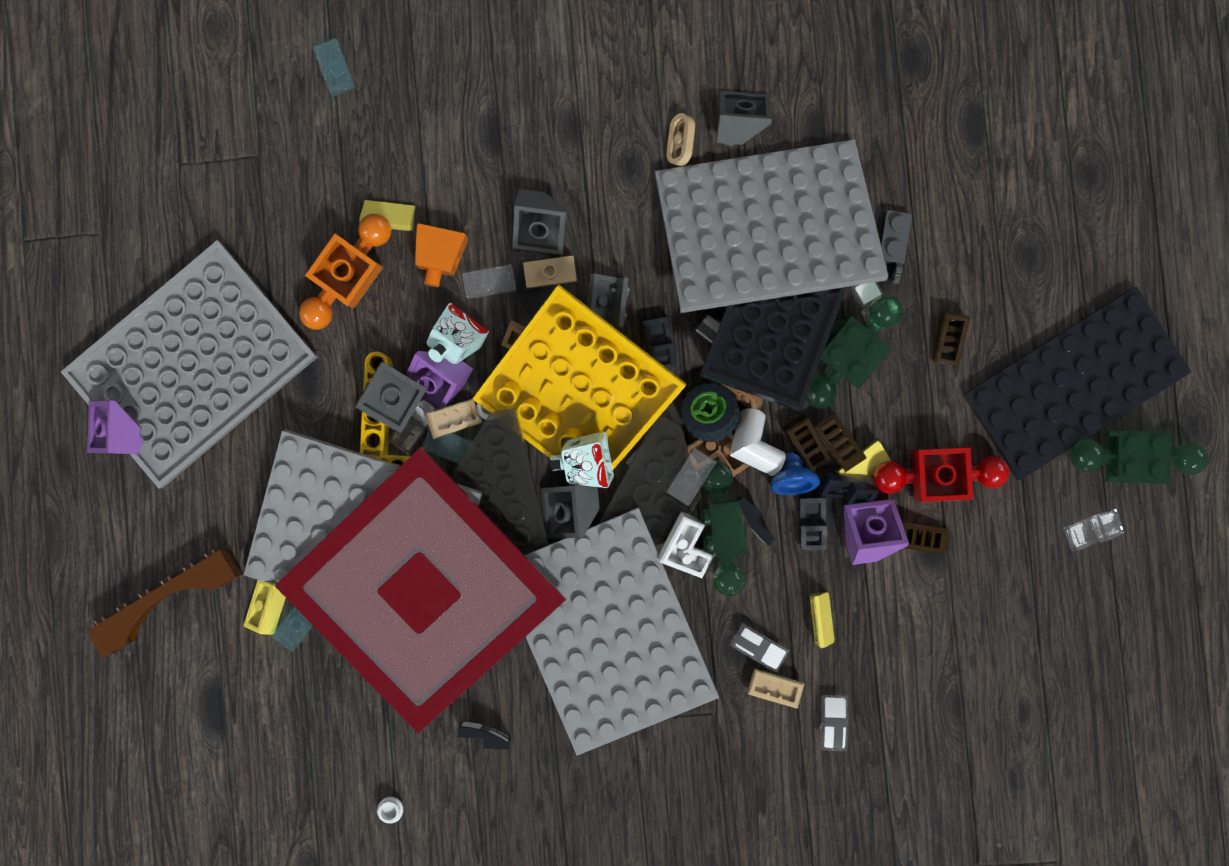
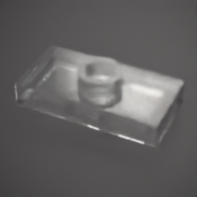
[462,264,517,299]
[667,448,717,506]

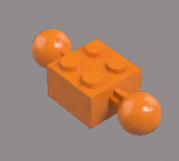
[299,213,392,330]

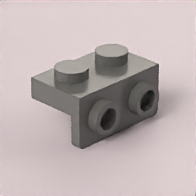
[587,274,630,329]

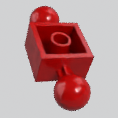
[873,448,1009,502]

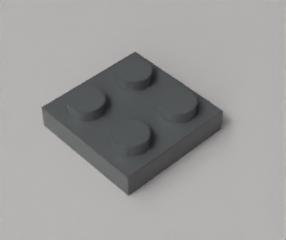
[354,362,427,433]

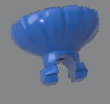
[770,452,820,496]

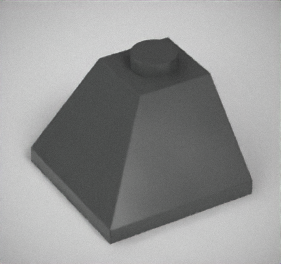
[717,90,772,146]
[513,189,566,255]
[541,485,599,539]

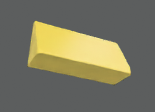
[359,200,415,231]
[835,440,891,481]
[244,580,285,635]
[809,592,834,648]

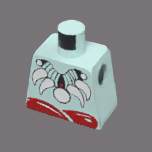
[426,303,489,364]
[550,432,614,488]

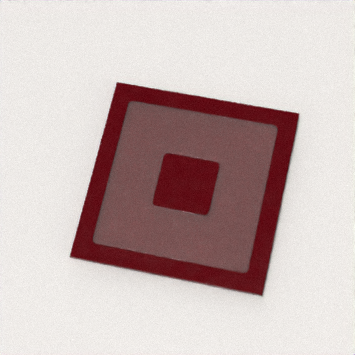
[275,447,566,733]

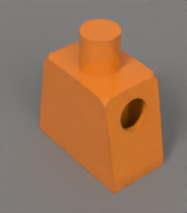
[415,223,468,287]

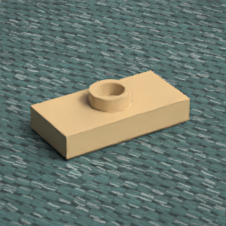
[523,256,577,289]
[425,399,482,439]
[747,668,804,709]

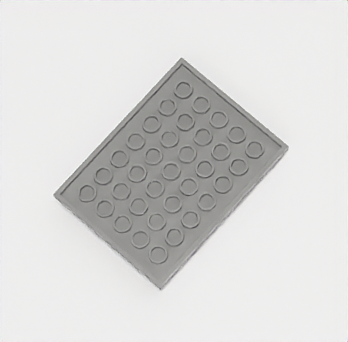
[655,140,888,313]
[61,240,318,489]
[244,429,483,584]
[525,507,719,756]

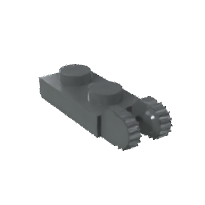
[880,210,912,284]

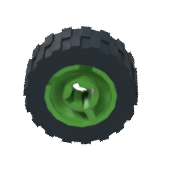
[680,383,740,442]

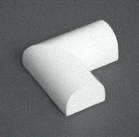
[730,408,786,476]
[658,512,714,578]

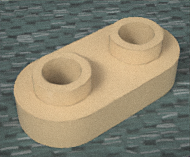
[667,113,695,166]

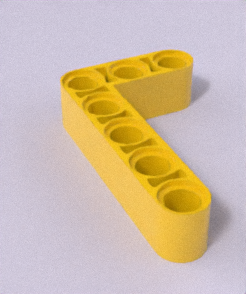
[360,352,411,464]

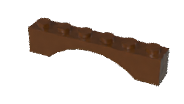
[86,547,243,658]

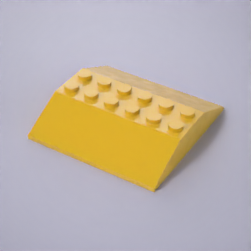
[473,285,686,469]

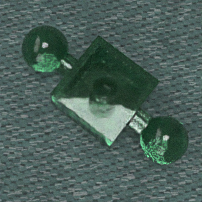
[806,295,903,409]
[1070,431,1209,484]
[700,460,747,596]

